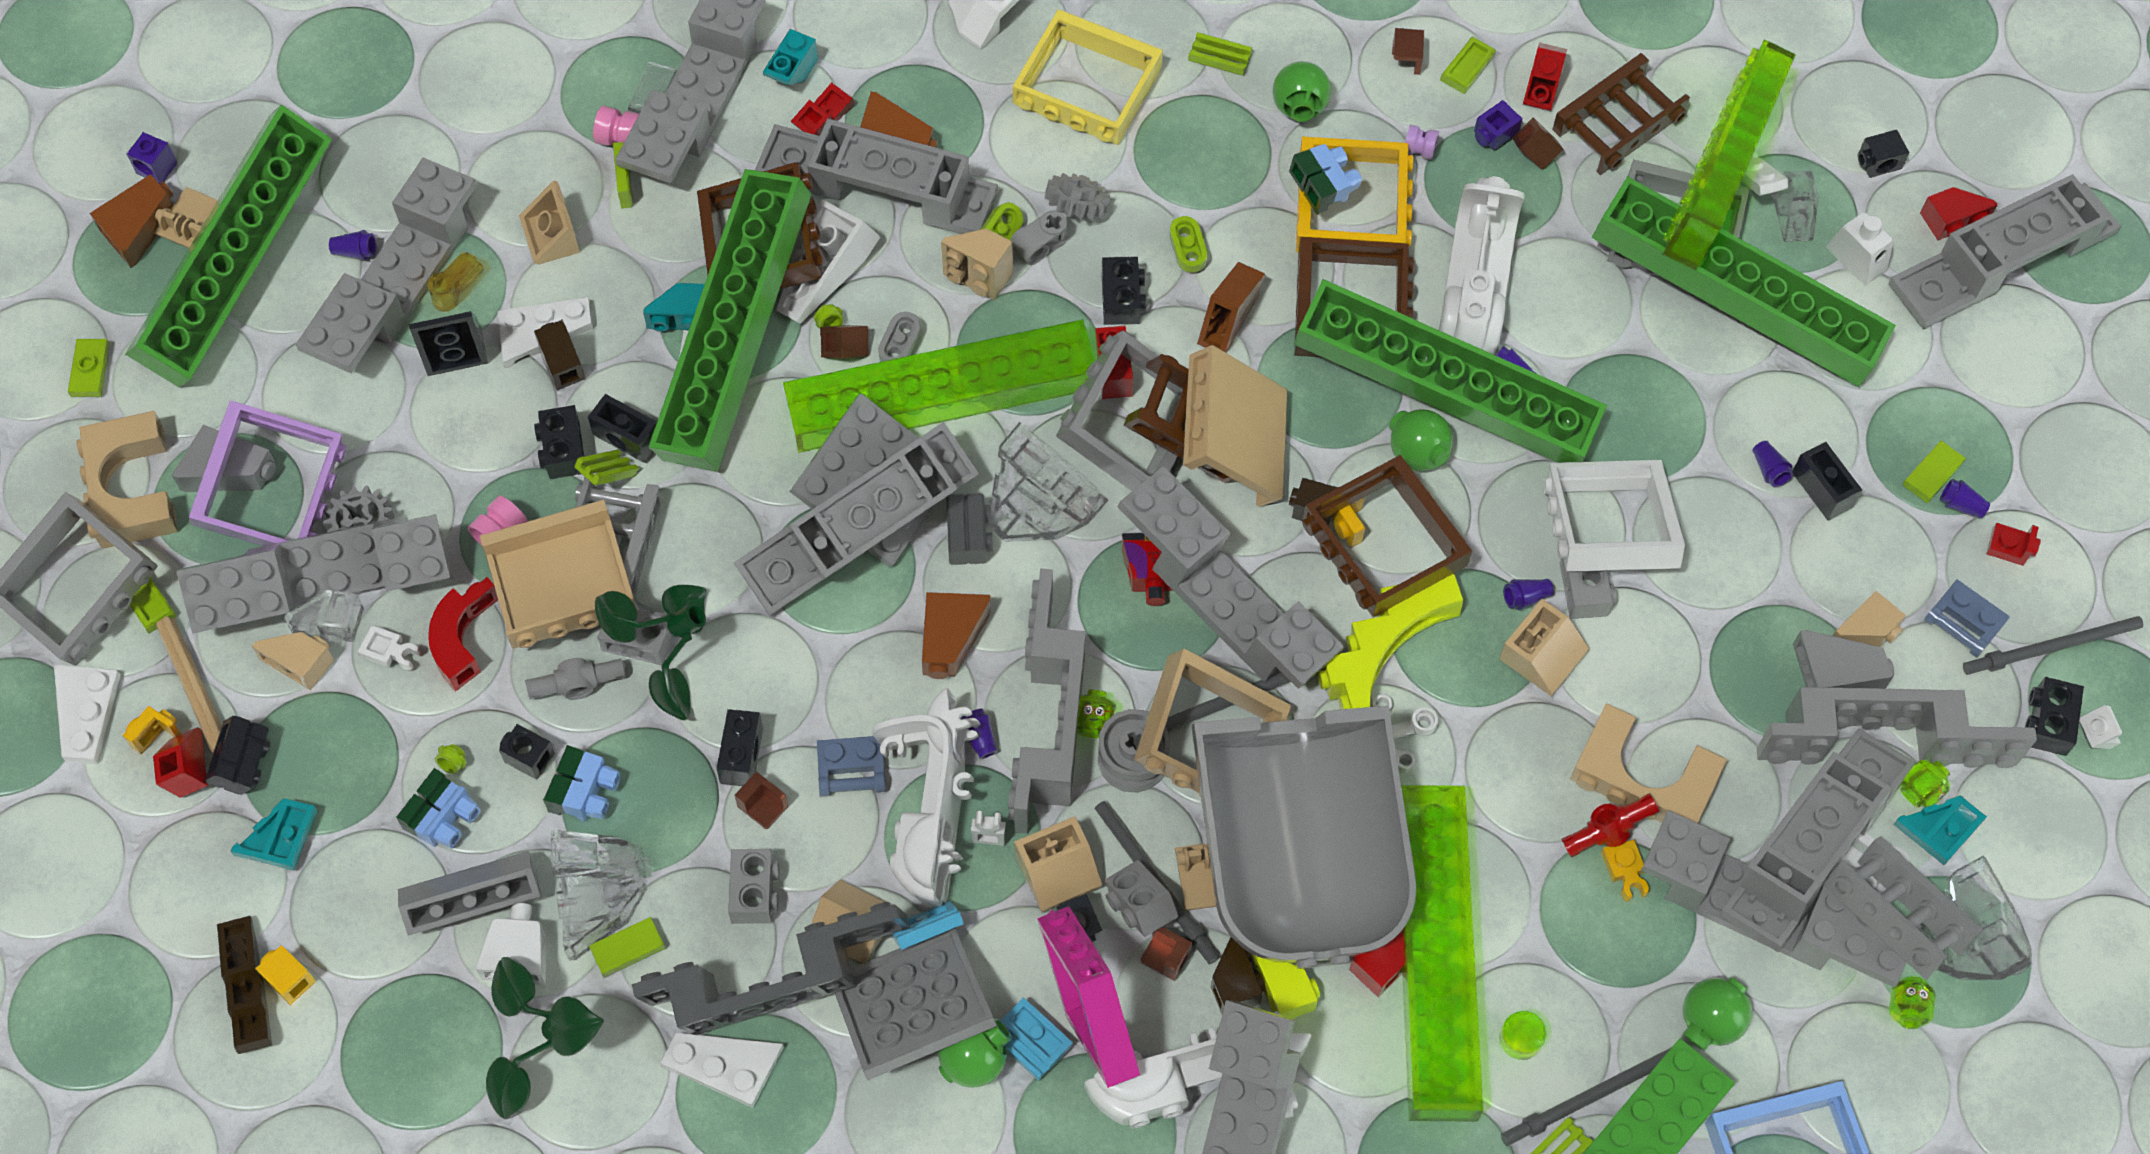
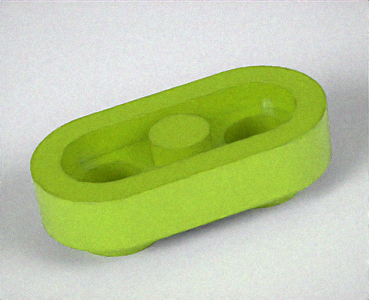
[980,202,1023,240]
[1169,216,1207,273]

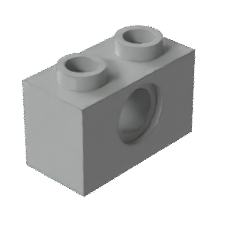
[1559,559,1616,619]

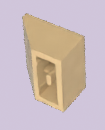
[941,229,1013,300]
[1499,599,1589,697]
[1014,816,1102,913]

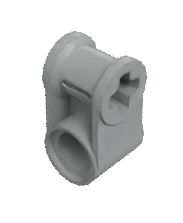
[1010,210,1067,265]

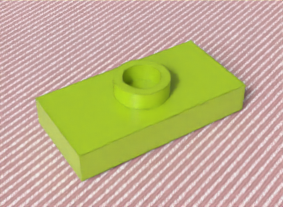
[68,339,110,397]

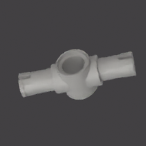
[525,658,625,700]

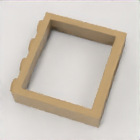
[1134,648,1291,797]

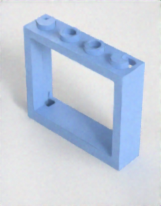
[1705,1081,1869,1154]

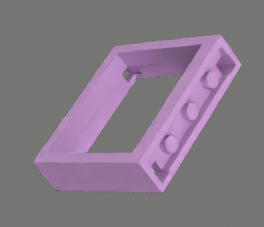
[189,400,346,546]

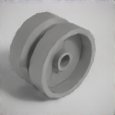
[1098,709,1170,793]

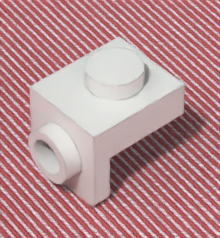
[2079,705,2122,749]

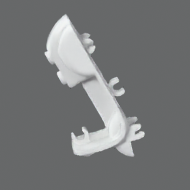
[1439,176,1525,355]
[873,688,980,907]
[1084,1011,1311,1129]

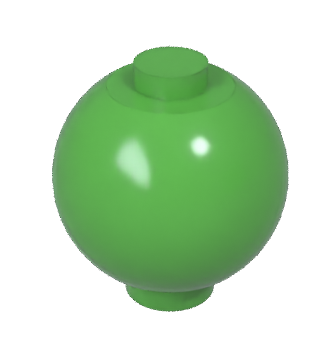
[1272,61,1331,122]
[1389,409,1453,471]
[1682,977,1752,1051]
[938,1018,1012,1088]

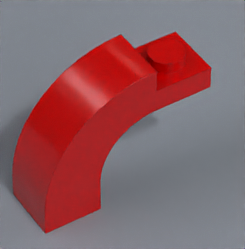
[428,577,498,692]

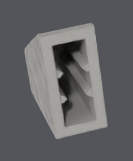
[172,425,277,492]
[1793,630,1894,689]

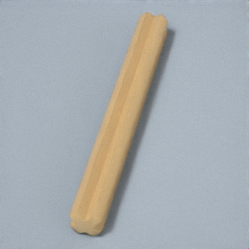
[156,616,222,752]

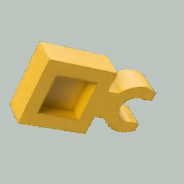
[1601,840,1649,902]

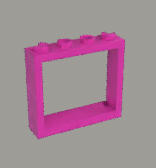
[1037,906,1140,1088]

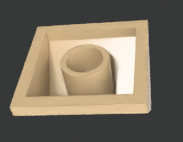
[519,181,580,264]
[812,879,891,964]

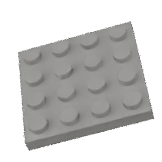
[789,393,934,568]
[835,928,996,1081]

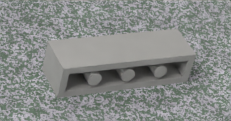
[398,851,540,936]

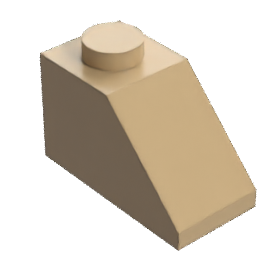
[1833,591,1906,647]
[252,632,334,690]

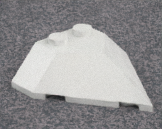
[948,0,1019,51]

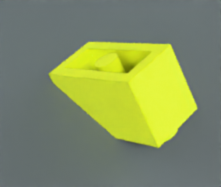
[1252,955,1320,1019]

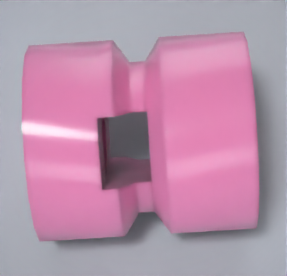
[593,106,639,146]
[468,495,528,546]

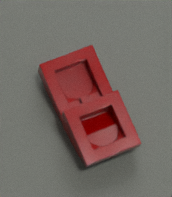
[791,82,855,136]

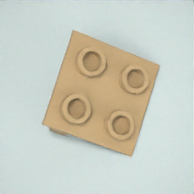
[154,187,218,248]
[1175,843,1216,911]

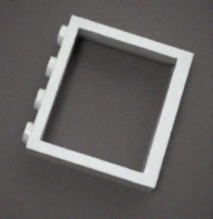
[1542,460,1685,572]

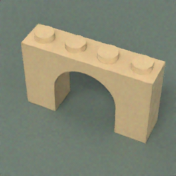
[76,411,178,549]
[1570,703,1727,823]

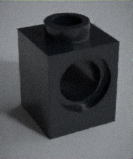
[1858,129,1910,178]
[499,724,555,780]
[1051,893,1103,942]

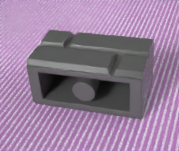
[946,493,993,565]

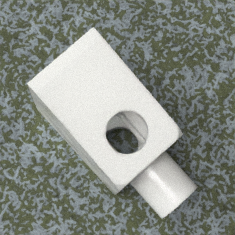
[1826,213,1893,286]
[476,903,546,984]

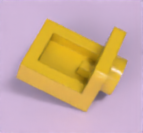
[1332,497,1365,548]
[122,705,181,755]

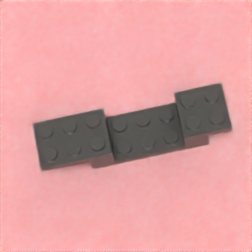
[631,902,910,1035]

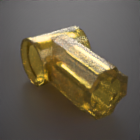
[427,252,483,311]

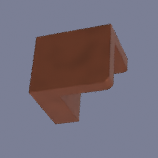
[1392,28,1424,74]
[1512,118,1564,169]
[820,325,869,358]
[734,771,789,829]
[1141,927,1192,981]

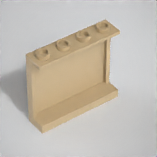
[1183,345,1287,507]
[480,500,638,649]

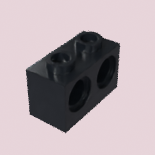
[1101,257,1146,325]
[534,405,585,479]
[2025,677,2084,756]

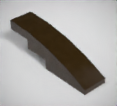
[217,916,272,1054]

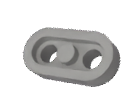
[878,312,921,369]

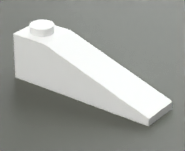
[777,199,880,324]

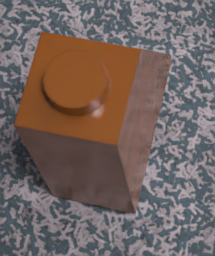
[860,91,938,148]
[89,174,173,268]
[1197,262,1265,353]
[922,592,991,679]

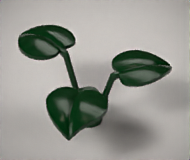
[595,584,706,720]
[486,957,604,1120]

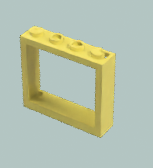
[1013,9,1163,145]

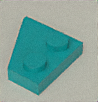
[1893,795,1987,865]
[231,798,318,871]

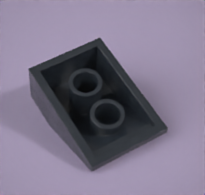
[409,311,489,376]

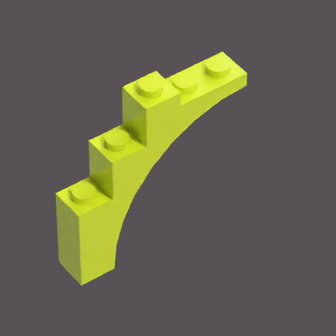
[1317,574,1463,710]

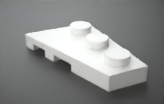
[497,297,593,368]
[54,664,121,764]
[660,1033,784,1108]

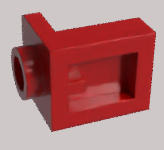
[1986,523,2041,566]

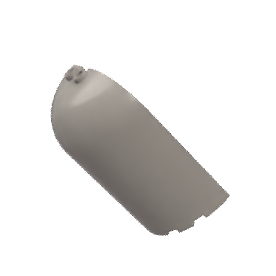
[1191,705,1416,969]

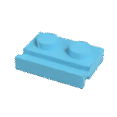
[891,901,964,950]
[1000,997,1073,1081]

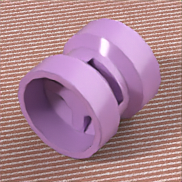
[1405,124,1439,160]

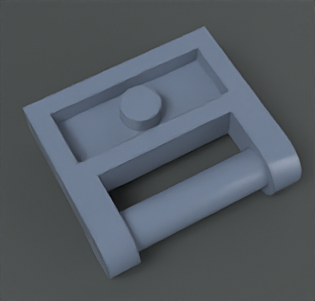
[1924,579,2010,658]
[817,736,886,797]

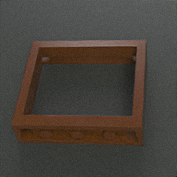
[697,162,825,290]
[1294,237,1414,357]
[1302,455,1472,617]

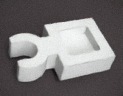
[357,625,421,670]
[971,811,1006,846]

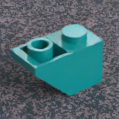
[763,29,818,85]
[643,283,705,332]

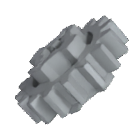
[1045,173,1110,220]
[323,486,395,532]

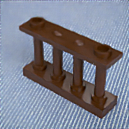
[1552,53,1690,175]
[1123,354,1234,484]

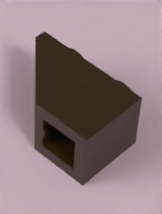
[534,319,585,391]
[1211,937,1265,1014]

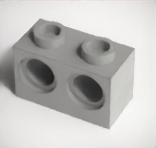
[597,610,673,666]
[728,849,780,924]
[1105,860,1179,937]

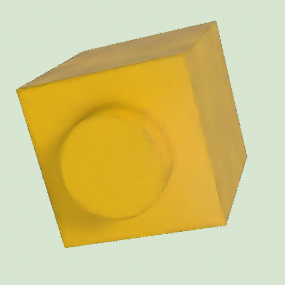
[255,945,316,1005]

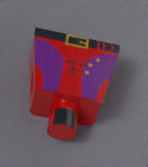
[1122,533,1173,606]

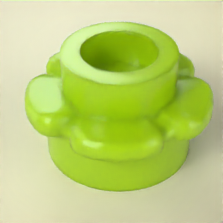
[814,304,843,328]
[435,744,466,774]

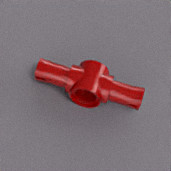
[1561,793,1660,858]

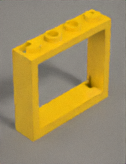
[1296,136,1413,253]

